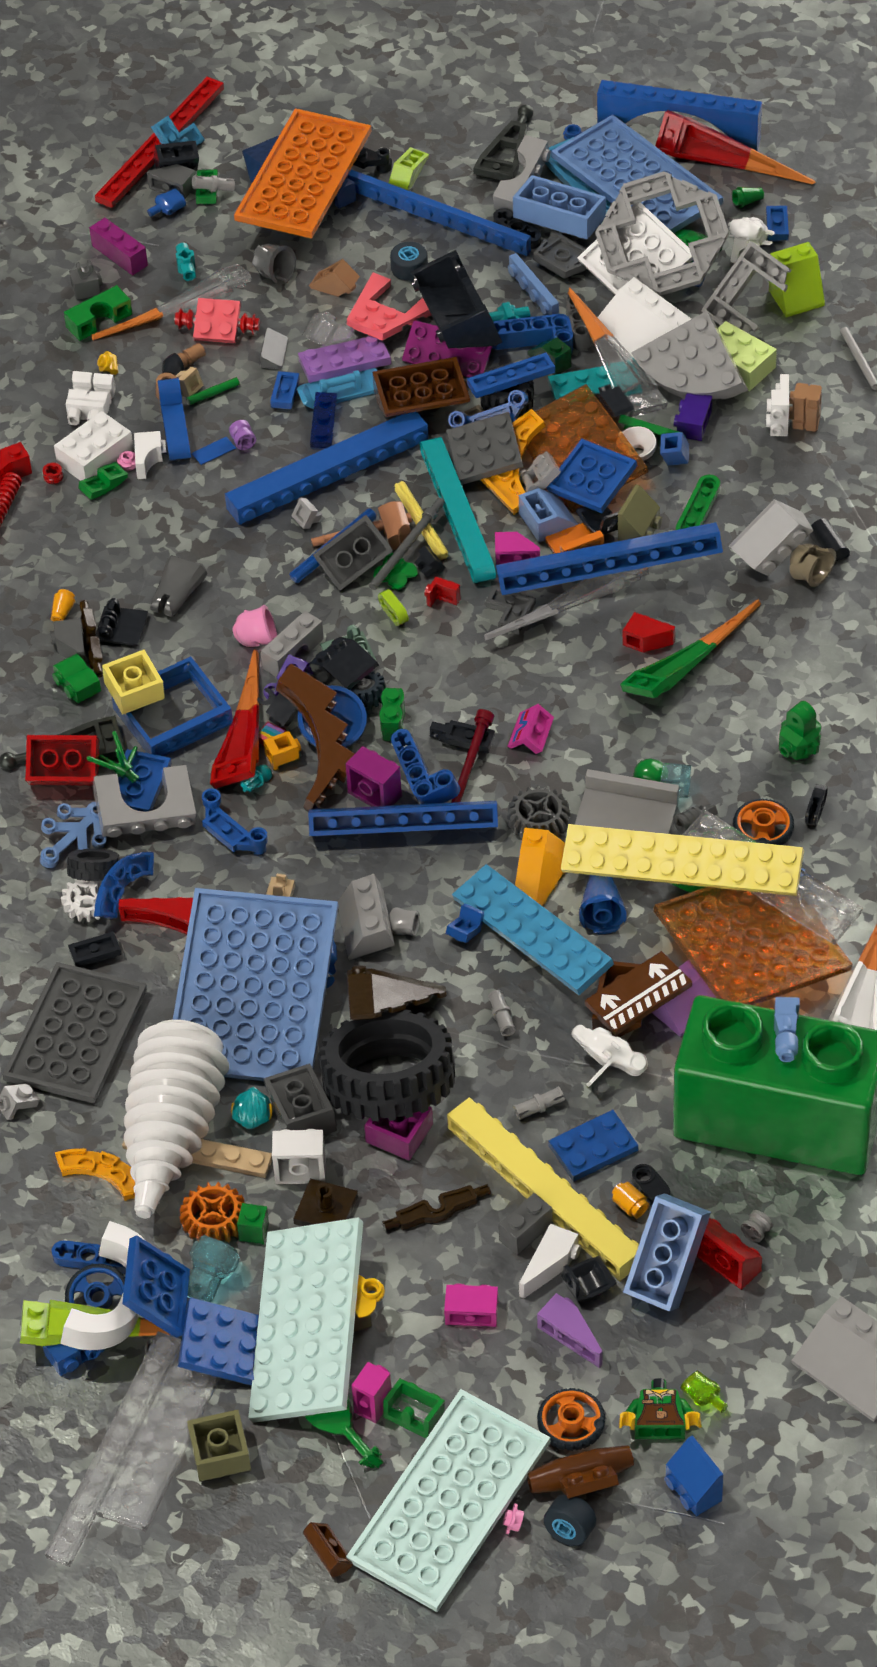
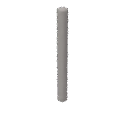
[840,327,877,390]

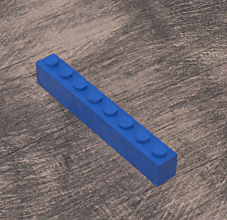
[308,801,498,836]

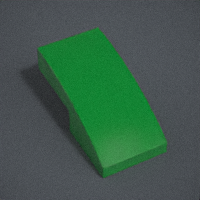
[196,169,218,204]
[78,462,128,500]

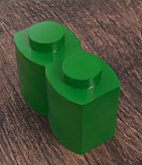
[52,654,101,703]
[379,688,405,741]

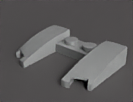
[701,241,791,332]

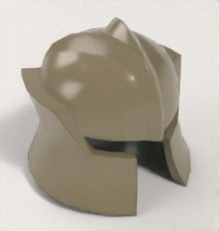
[790,544,836,587]

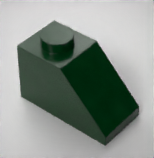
[527,337,571,375]

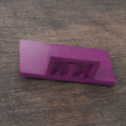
[402,321,492,378]

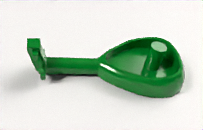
[305,1396,384,1469]

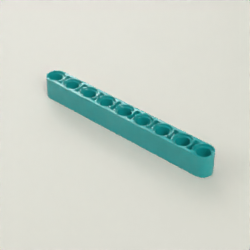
[419,437,496,583]

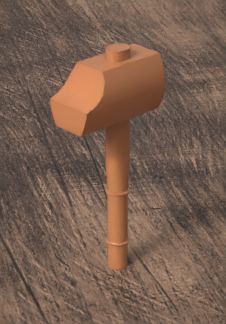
[311,501,412,550]

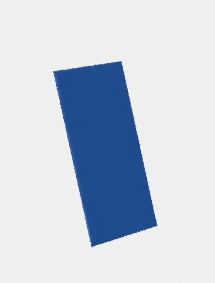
[191,436,236,465]

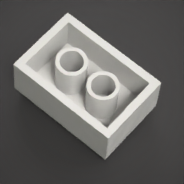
[54,411,134,481]

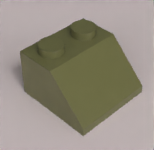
[618,484,662,541]

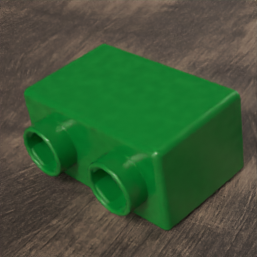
[673,995,877,1175]

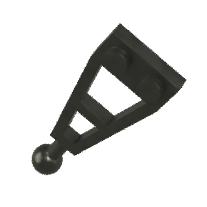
[473,104,534,180]
[0,715,125,770]

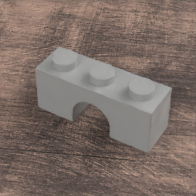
[261,611,324,677]

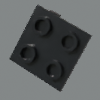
[95,598,148,646]

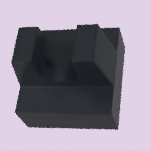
[414,545,446,577]

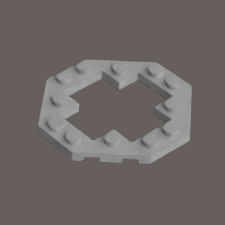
[595,171,729,296]

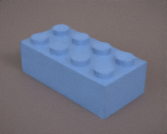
[513,175,606,239]
[623,1193,711,1312]

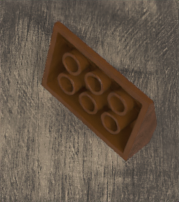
[372,357,470,417]

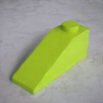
[389,147,429,191]

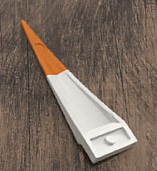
[828,924,877,1030]

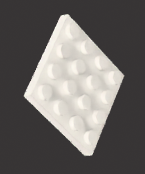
[577,202,693,295]

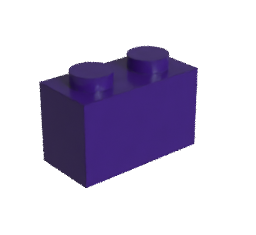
[673,393,712,441]

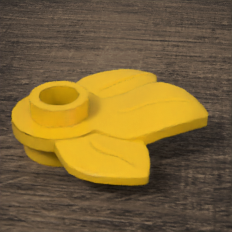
[355,1275,385,1318]

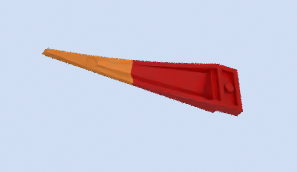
[655,110,816,184]
[210,649,259,789]

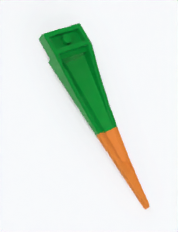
[620,599,761,698]

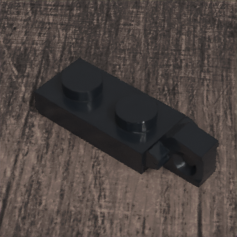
[429,720,495,753]

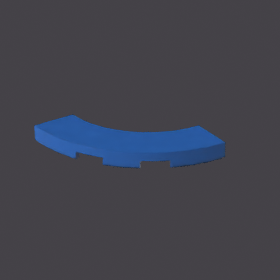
[94,852,154,919]

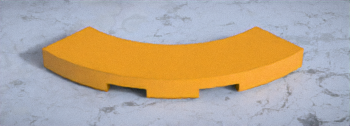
[55,1148,135,1201]

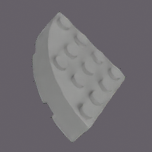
[631,311,748,400]

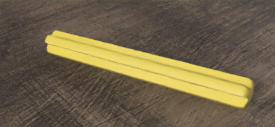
[394,481,448,561]

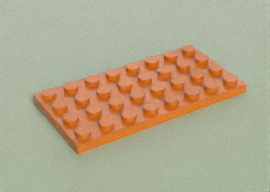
[234,108,372,239]

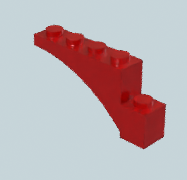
[119,897,193,935]

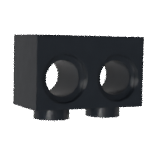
[153,140,199,171]

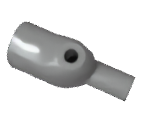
[389,907,420,935]

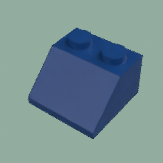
[664,1435,723,1517]

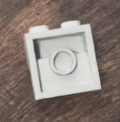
[766,374,789,436]

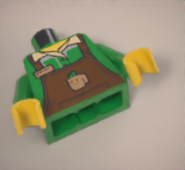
[619,1378,701,1439]

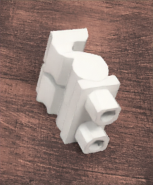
[65,371,116,425]

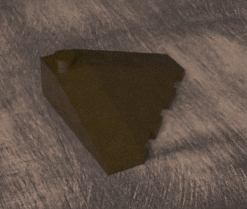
[347,966,447,1020]

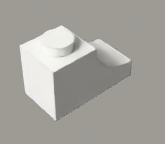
[134,431,166,479]

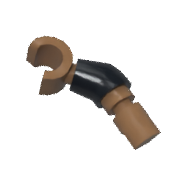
[155,343,206,400]

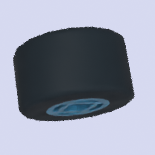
[390,242,428,281]
[543,1494,597,1546]

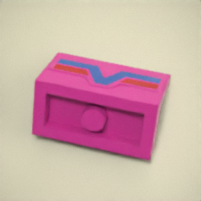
[507,704,554,754]

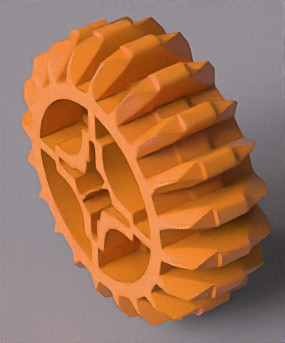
[180,1182,245,1247]

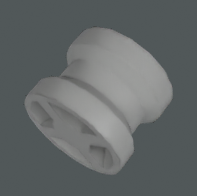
[741,1210,773,1242]

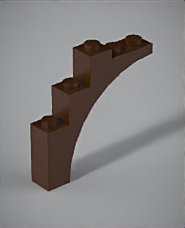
[276,663,355,811]

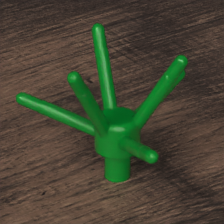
[87,731,139,784]

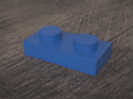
[766,206,789,241]
[270,371,300,410]

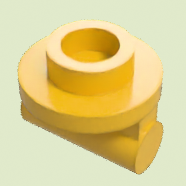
[97,351,118,375]

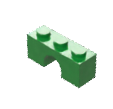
[64,285,132,341]

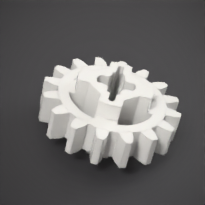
[61,879,103,922]

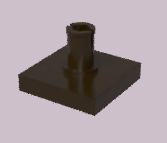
[293,1178,358,1226]

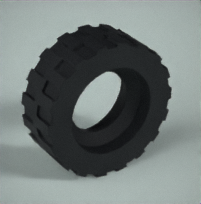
[67,848,119,881]

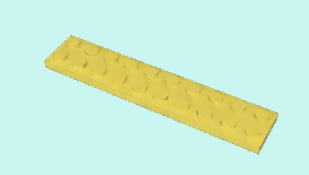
[561,824,804,896]

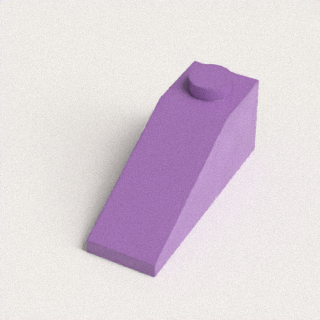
[537,1293,602,1368]

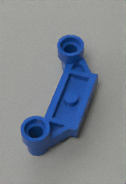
[448,390,528,428]
[202,788,268,855]

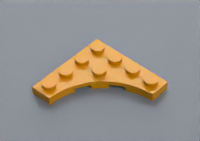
[480,409,546,515]

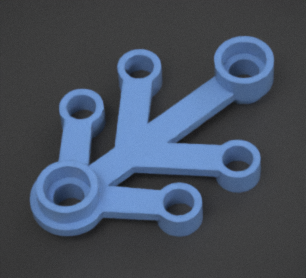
[40,802,106,868]

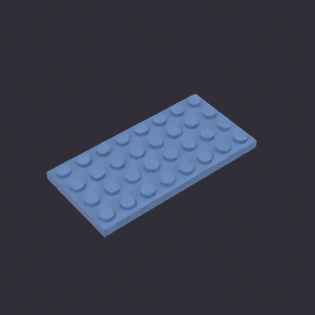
[551,114,723,233]

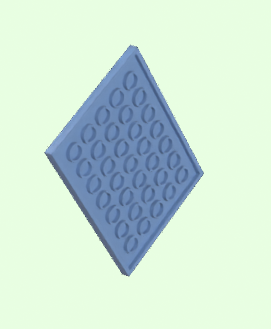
[173,888,339,1081]

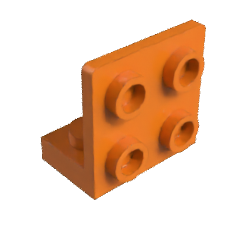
[545,523,604,554]

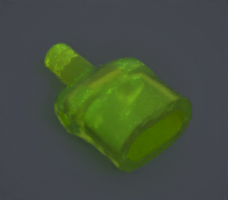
[680,1370,728,1413]

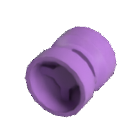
[229,420,256,450]

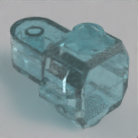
[187,1235,240,1302]

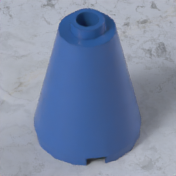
[579,875,627,934]

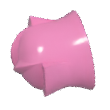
[232,605,277,647]

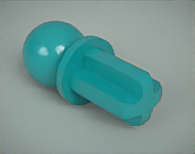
[240,764,272,792]

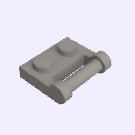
[519,451,561,492]

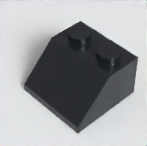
[309,637,379,690]

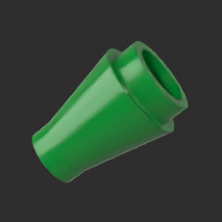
[732,187,764,207]

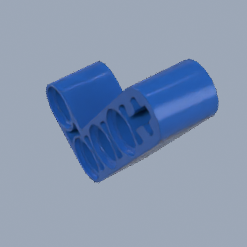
[492,314,573,354]
[158,378,191,461]
[391,729,460,804]

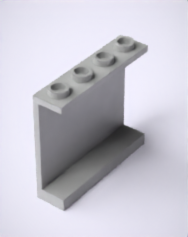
[574,769,679,834]

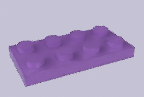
[298,336,391,383]

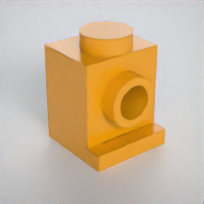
[264,731,301,770]

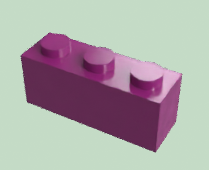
[89,217,148,276]

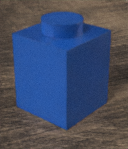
[660,432,690,466]

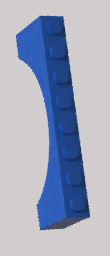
[597,80,762,151]

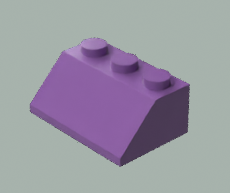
[652,951,733,1037]

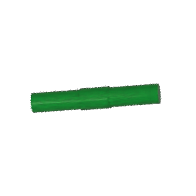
[186,377,240,405]

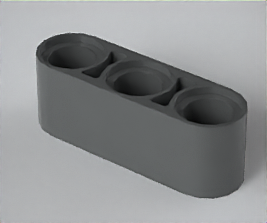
[566,293,591,351]

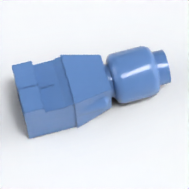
[774,997,800,1062]

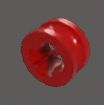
[42,463,63,484]

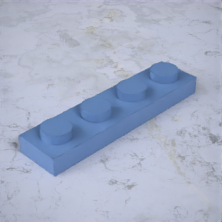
[508,253,559,315]

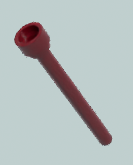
[451,709,495,803]

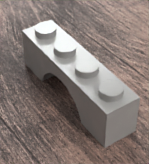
[493,135,551,213]

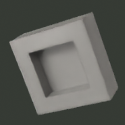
[291,498,322,529]

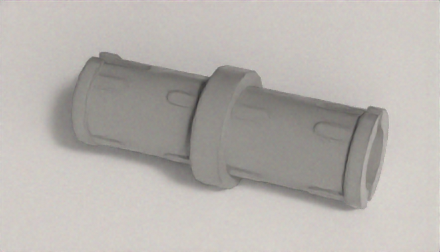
[192,175,235,192]
[488,990,516,1036]
[513,1086,565,1120]

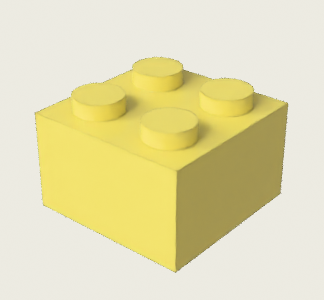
[102,650,165,715]

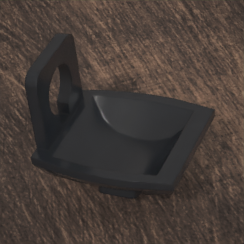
[576,507,619,535]
[561,1256,617,1302]

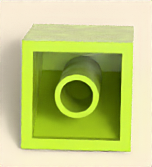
[769,242,825,317]

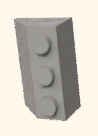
[729,499,813,576]
[338,874,395,960]

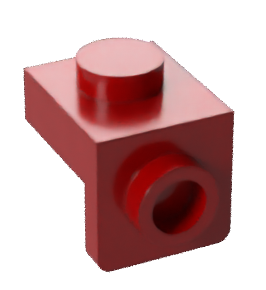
[424,577,461,607]

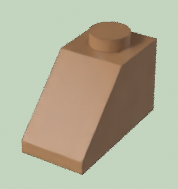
[309,259,360,297]

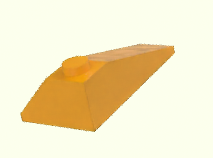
[515,828,566,907]

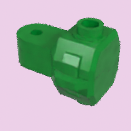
[779,701,822,760]

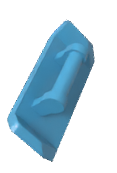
[297,368,377,409]

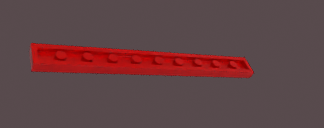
[95,76,224,208]

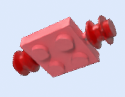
[175,298,260,344]

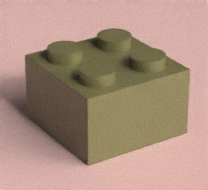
[187,1410,251,1482]

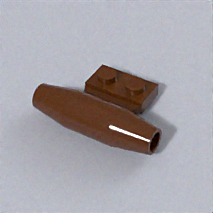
[527,1445,634,1498]

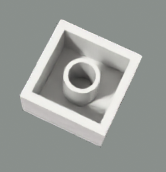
[272,1129,326,1184]

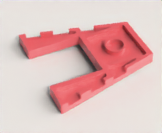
[346,272,431,341]

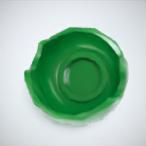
[633,758,669,783]

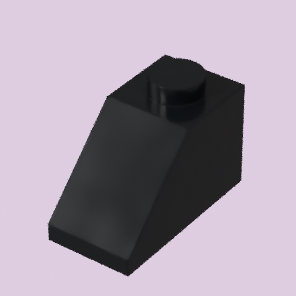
[593,384,635,419]

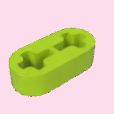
[378,589,409,626]

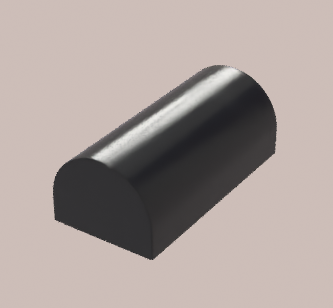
[809,518,850,561]

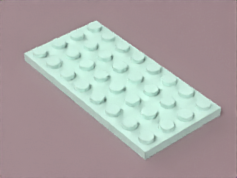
[248,1217,363,1423]
[346,1389,551,1612]

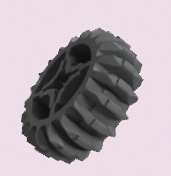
[507,785,570,840]

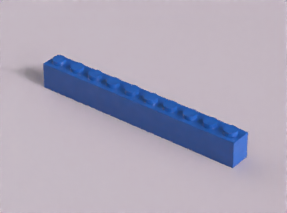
[225,412,428,525]
[496,522,723,595]

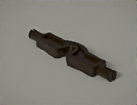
[79,600,103,678]
[382,1184,491,1232]

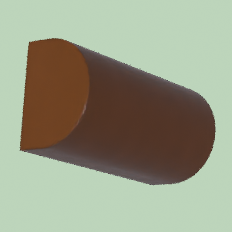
[303,1522,353,1577]

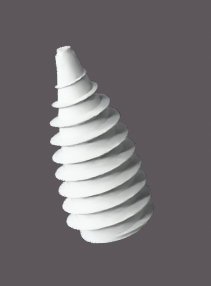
[124,1020,229,1219]

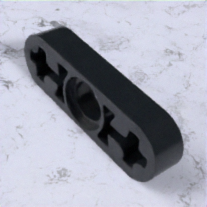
[493,209,541,249]

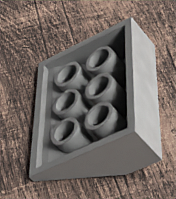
[791,1296,877,1422]

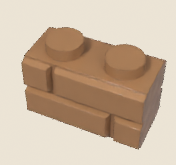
[788,383,822,432]

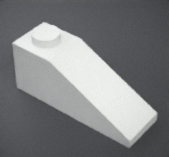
[519,1224,581,1298]

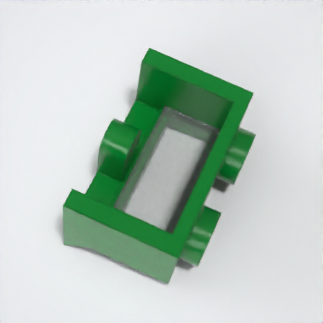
[383,1378,445,1439]

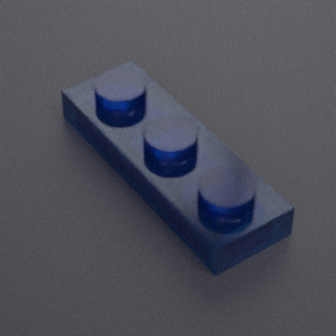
[310,392,337,448]

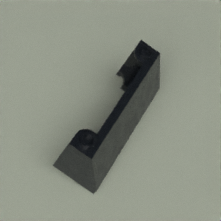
[410,250,503,349]

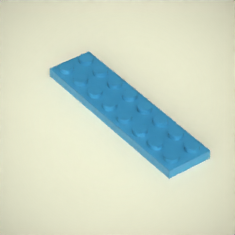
[452,864,614,995]

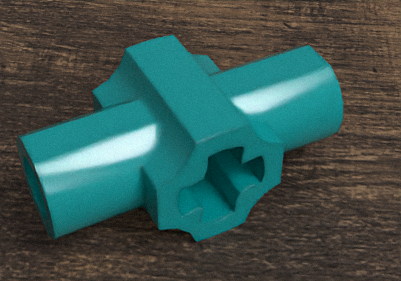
[176,243,196,281]
[489,302,531,322]

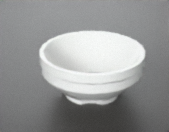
[617,426,656,462]

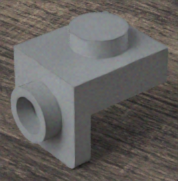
[0,1083,40,1120]

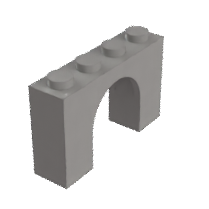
[93,765,196,837]

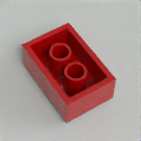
[25,735,100,786]

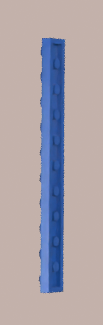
[347,170,531,256]

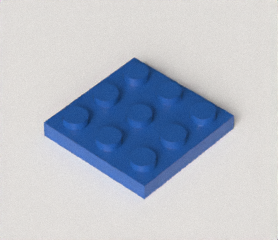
[546,439,638,513]
[122,1235,190,1338]
[177,1297,259,1386]

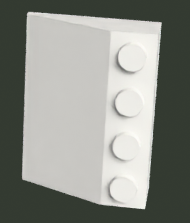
[597,277,691,365]

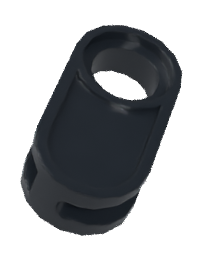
[805,784,828,826]
[632,1164,670,1206]

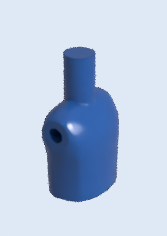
[147,188,186,217]

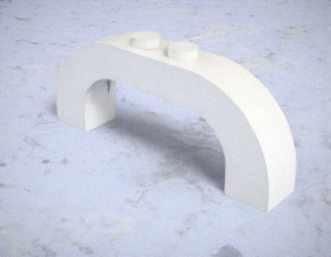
[60,1221,146,1350]

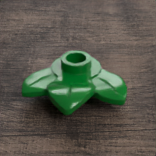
[374,553,418,590]

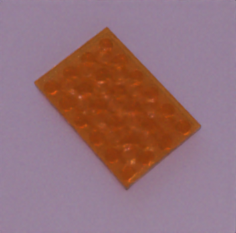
[526,384,649,513]

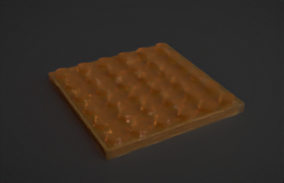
[653,887,853,1005]

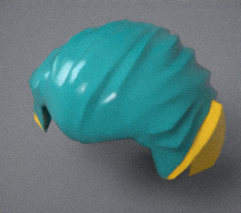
[231,1087,273,1129]

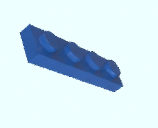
[467,353,555,398]

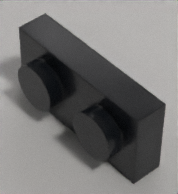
[68,931,121,967]

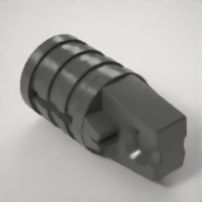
[674,804,718,835]

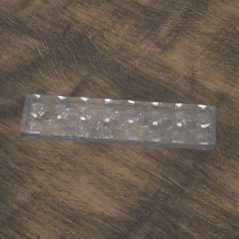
[683,810,863,945]
[97,1339,220,1532]

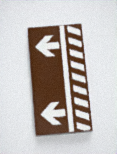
[585,951,692,1036]

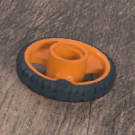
[733,798,794,845]
[537,1388,605,1451]

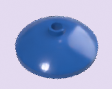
[297,685,367,748]

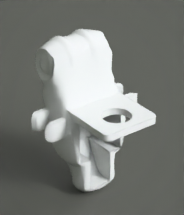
[728,217,775,263]
[571,1025,648,1087]

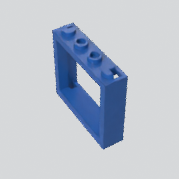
[111,656,233,756]

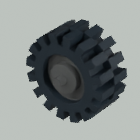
[350,671,386,710]

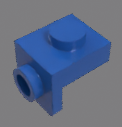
[446,904,484,943]

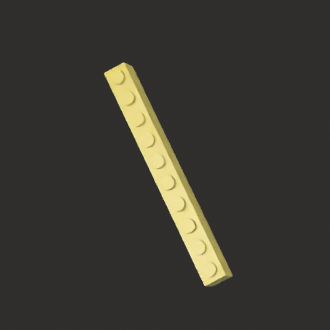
[447,1097,639,1282]

